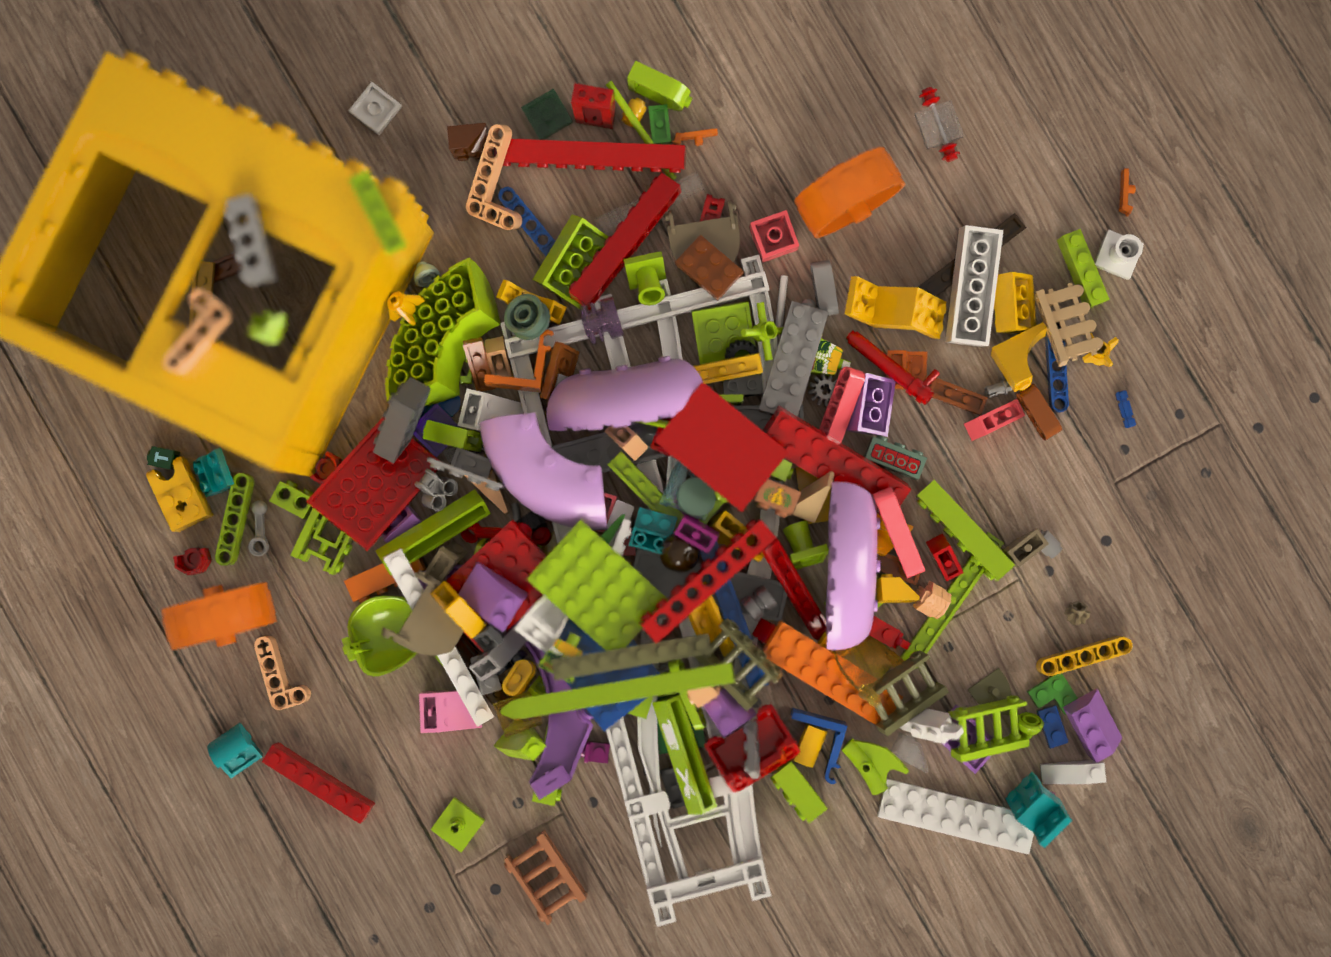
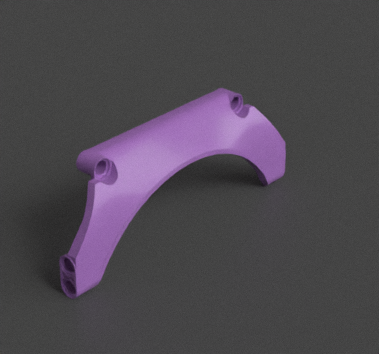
[417,565,593,800]

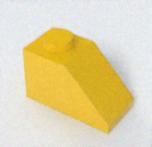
[876,574,920,603]

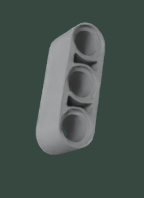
[810,260,839,316]

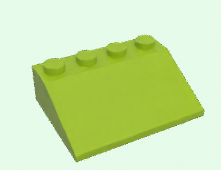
[532,214,608,313]

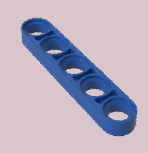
[498,187,555,257]
[1045,323,1069,413]

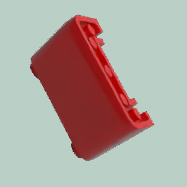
[704,703,800,793]

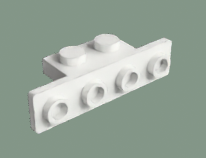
[604,500,634,556]

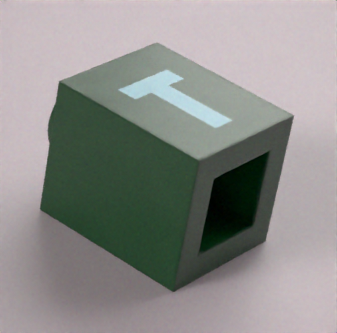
[147,446,180,470]

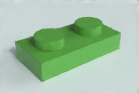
[648,104,671,144]

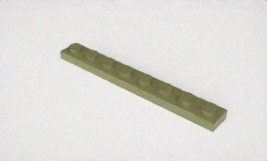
[551,634,712,681]

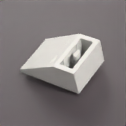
[458,389,523,432]

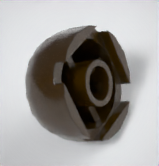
[660,533,700,573]

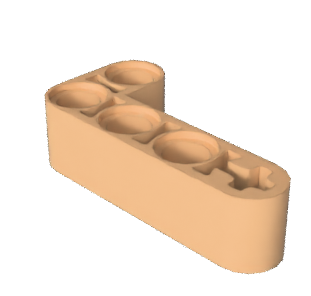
[164,290,232,374]
[254,635,311,710]

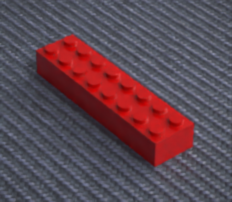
[762,406,912,516]

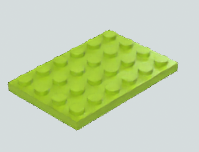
[527,520,667,651]

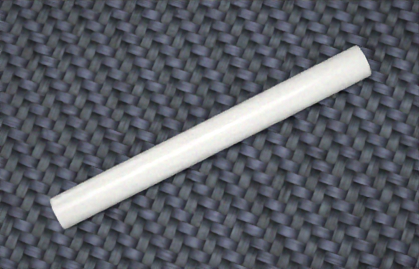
[775,275,788,345]

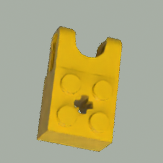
[146,456,214,532]

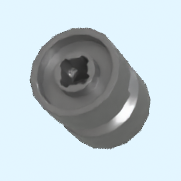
[741,585,777,621]

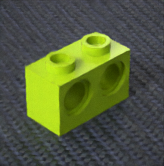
[269,480,313,519]

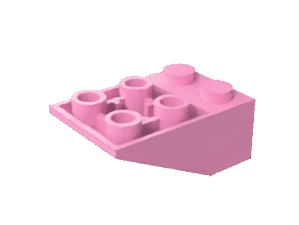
[419,689,482,733]

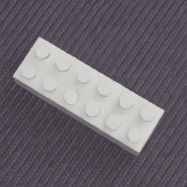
[945,225,1003,347]

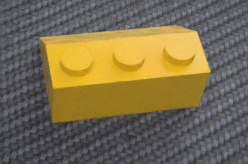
[994,272,1036,334]

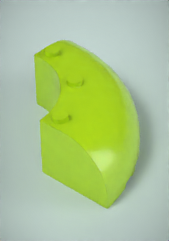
[385,258,501,406]

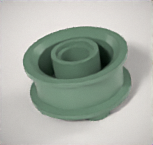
[504,294,550,340]

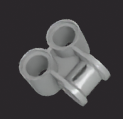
[415,469,458,511]

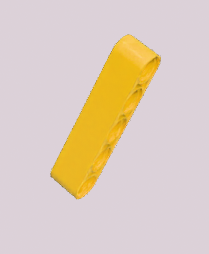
[1036,636,1133,676]

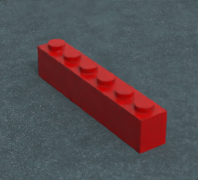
[262,742,375,824]

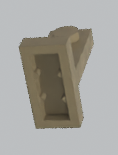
[425,541,468,582]

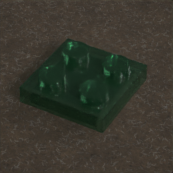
[521,88,573,140]

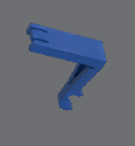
[790,707,847,784]

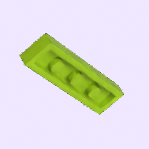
[348,170,407,256]

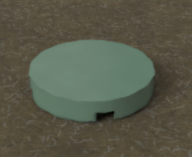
[676,478,716,517]

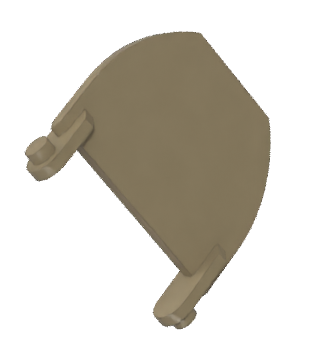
[665,201,740,262]
[382,570,464,655]

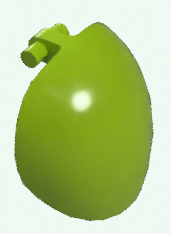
[341,596,418,677]

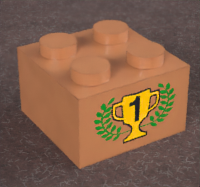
[753,479,801,518]

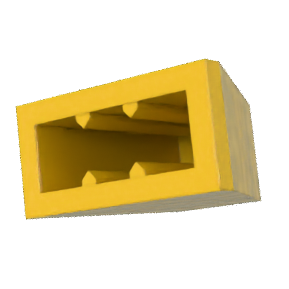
[430,580,487,639]

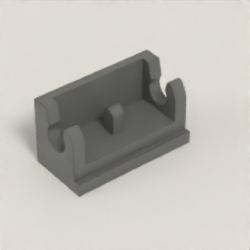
[660,766,685,809]

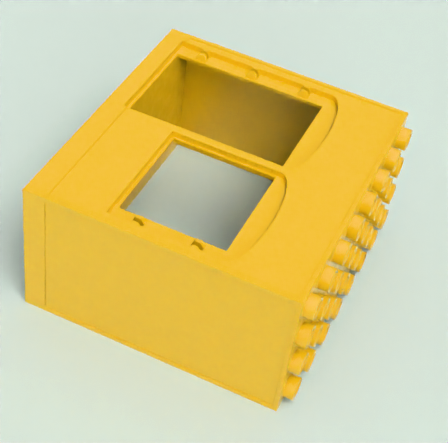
[0,51,434,477]

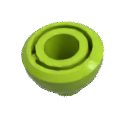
[1018,712,1044,739]

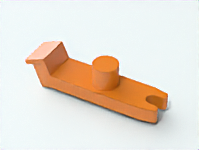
[672,128,718,146]
[1118,168,1136,217]

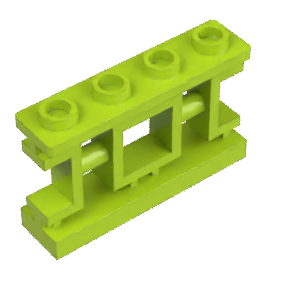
[290,508,353,575]

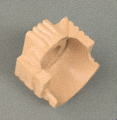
[912,580,952,619]

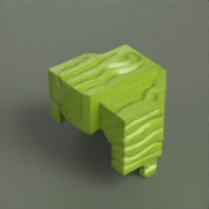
[247,310,287,345]

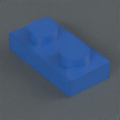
[1037,705,1069,749]

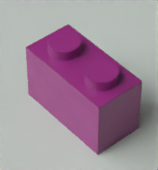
[674,514,720,554]

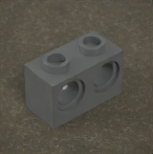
[722,374,763,397]

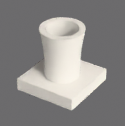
[1094,230,1144,280]

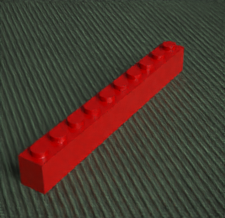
[494,139,686,173]

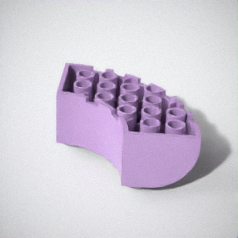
[547,356,703,431]
[479,413,607,530]
[826,482,880,650]

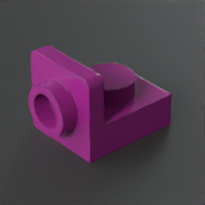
[581,741,610,764]

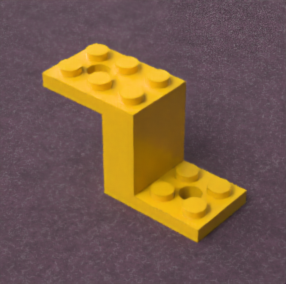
[844,276,947,339]

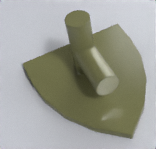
[968,668,1012,715]

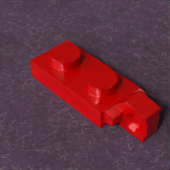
[869,616,911,650]

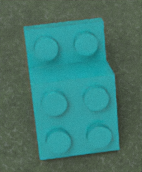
[1005,772,1072,848]

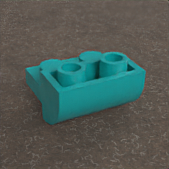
[193,448,234,497]
[629,507,677,554]
[207,723,263,779]

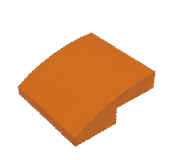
[886,350,928,390]

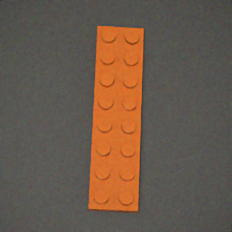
[762,620,903,725]

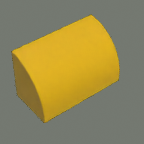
[793,723,828,768]

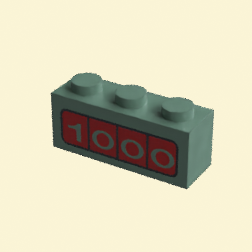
[864,435,927,480]

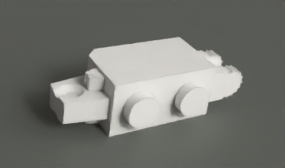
[900,709,964,744]

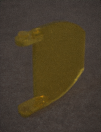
[833,635,904,707]

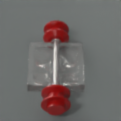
[914,87,964,162]

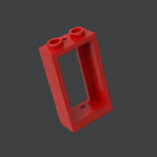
[571,83,616,129]

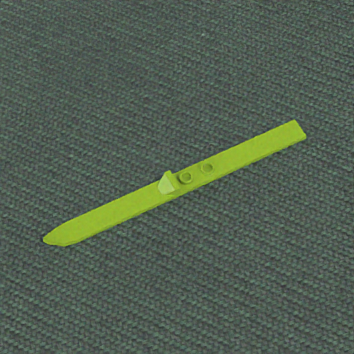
[500,663,735,719]

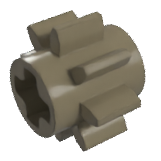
[1064,601,1091,625]

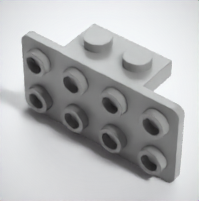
[427,448,505,491]

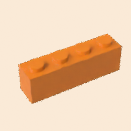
[344,557,427,603]

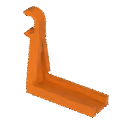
[484,330,554,393]

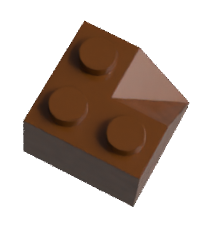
[447,123,489,161]

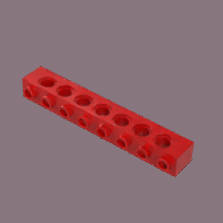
[638,519,776,644]

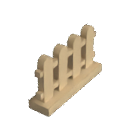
[1034,283,1103,367]

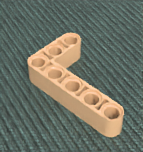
[466,124,522,230]

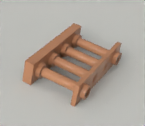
[504,830,587,925]

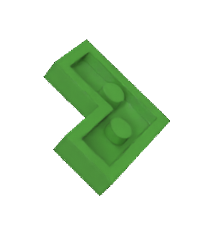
[1027,673,1078,715]

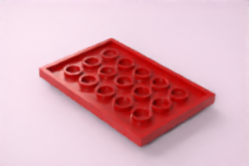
[306,417,441,551]
[446,520,547,653]

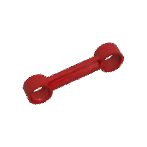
[461,522,532,543]

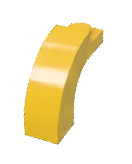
[496,279,567,325]

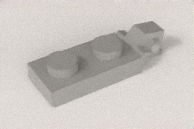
[743,721,760,779]

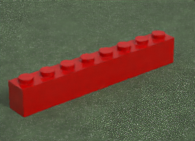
[569,173,681,311]

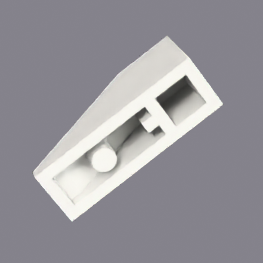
[1040,760,1106,784]

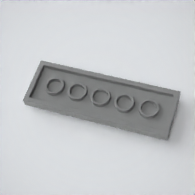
[759,301,829,416]

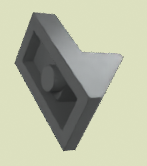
[473,623,507,652]

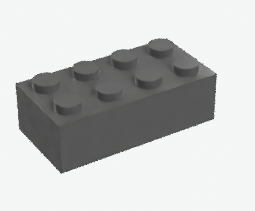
[373,377,431,464]

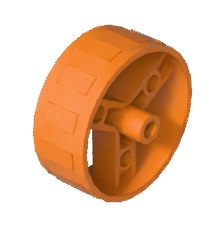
[794,147,905,238]
[161,582,278,650]

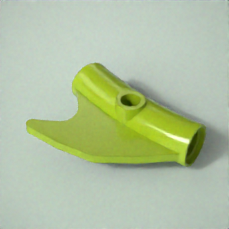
[841,738,909,795]

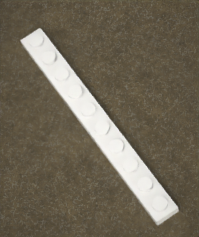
[383,548,494,727]

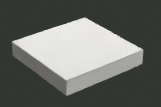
[348,82,402,135]

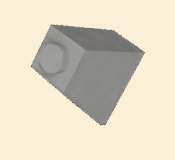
[469,626,527,681]

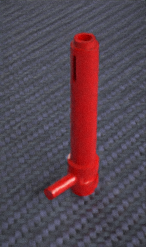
[846,330,940,405]

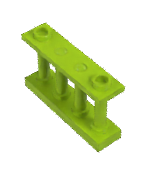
[948,695,1030,763]

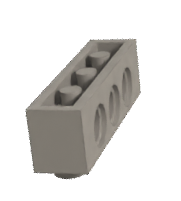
[224,194,277,286]

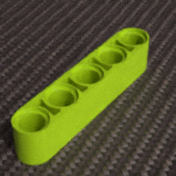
[215,473,255,566]

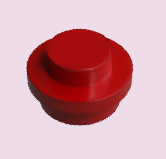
[532,527,551,546]

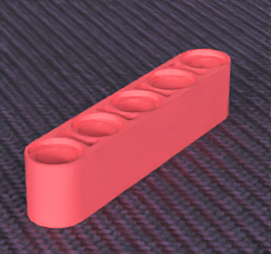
[819,367,865,443]
[873,487,925,579]

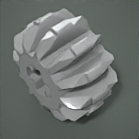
[808,374,837,407]

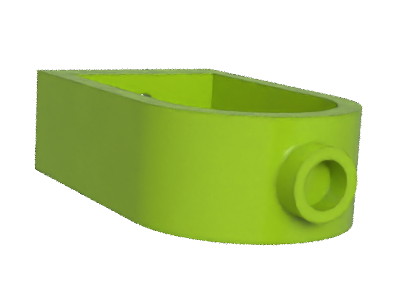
[627,60,692,112]

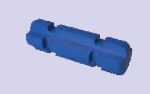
[1115,390,1136,428]

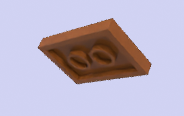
[675,235,743,301]
[540,341,580,401]

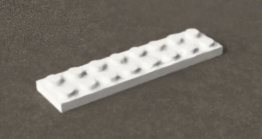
[877,778,1034,855]

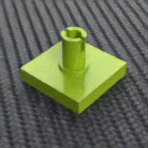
[430,797,485,853]

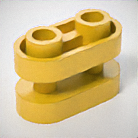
[502,660,537,696]

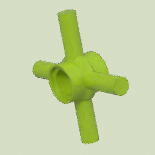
[741,302,784,361]

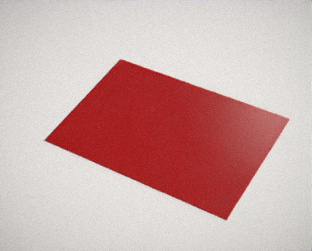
[655,382,789,512]

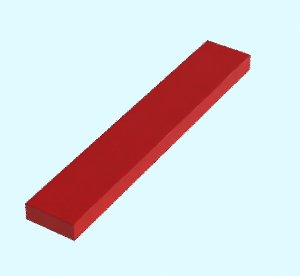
[761,538,826,640]

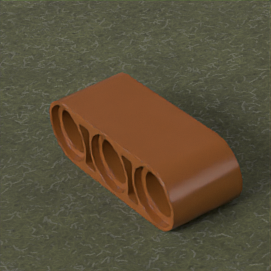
[1016,384,1062,441]

